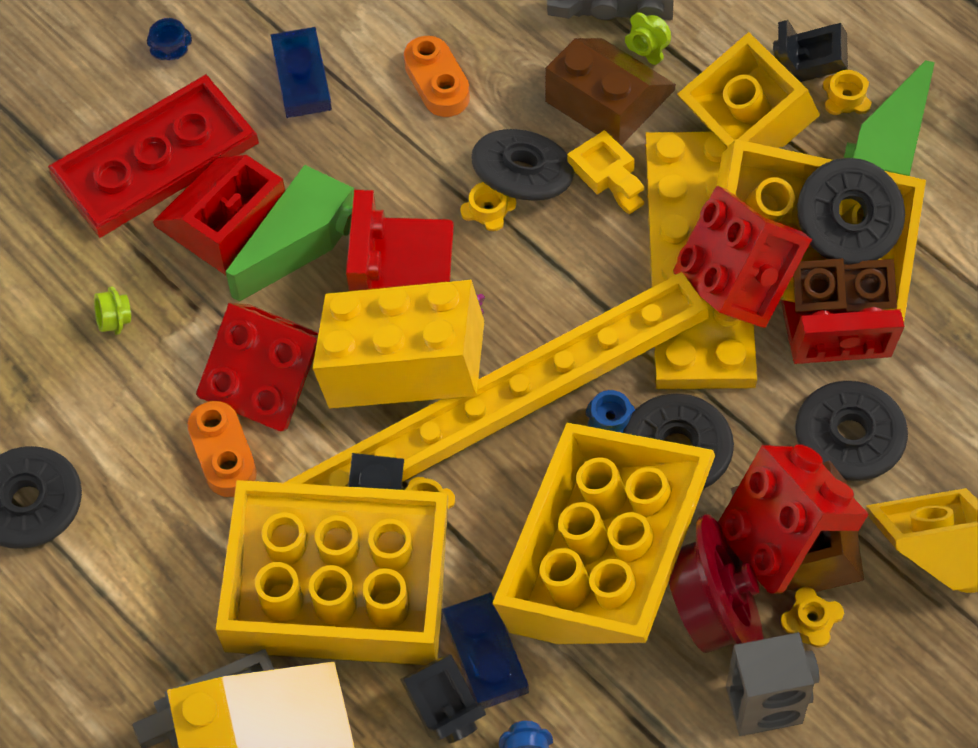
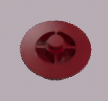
[669,514,764,653]

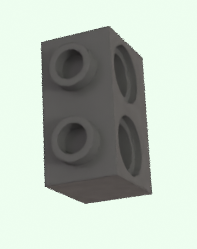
[726,632,820,737]

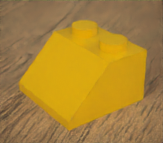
[677,32,820,148]

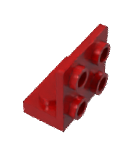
[673,186,812,328]
[346,190,454,291]
[780,299,905,364]
[196,303,319,431]

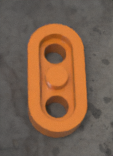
[404,36,470,117]
[188,401,257,497]

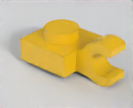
[567,130,644,215]

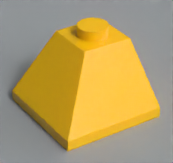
[866,488,978,593]

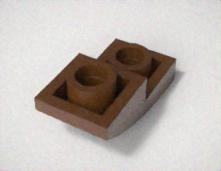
[793,258,897,314]

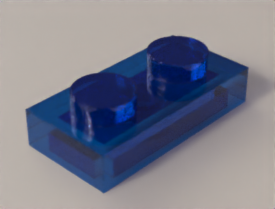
[270,27,332,118]
[442,592,529,709]

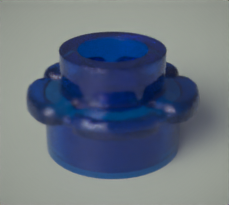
[147,18,192,60]

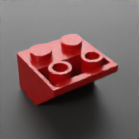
[153,154,285,276]

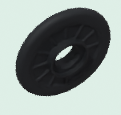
[471,129,574,201]
[797,158,905,265]
[795,381,908,481]
[623,393,734,489]
[0,446,82,549]

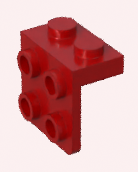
[718,444,869,594]

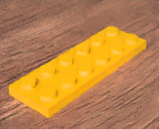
[645,132,757,389]

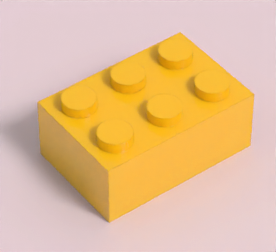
[313,280,484,409]

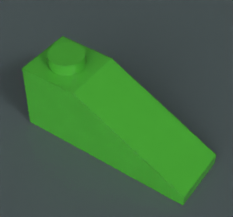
[844,60,935,176]
[226,165,354,301]

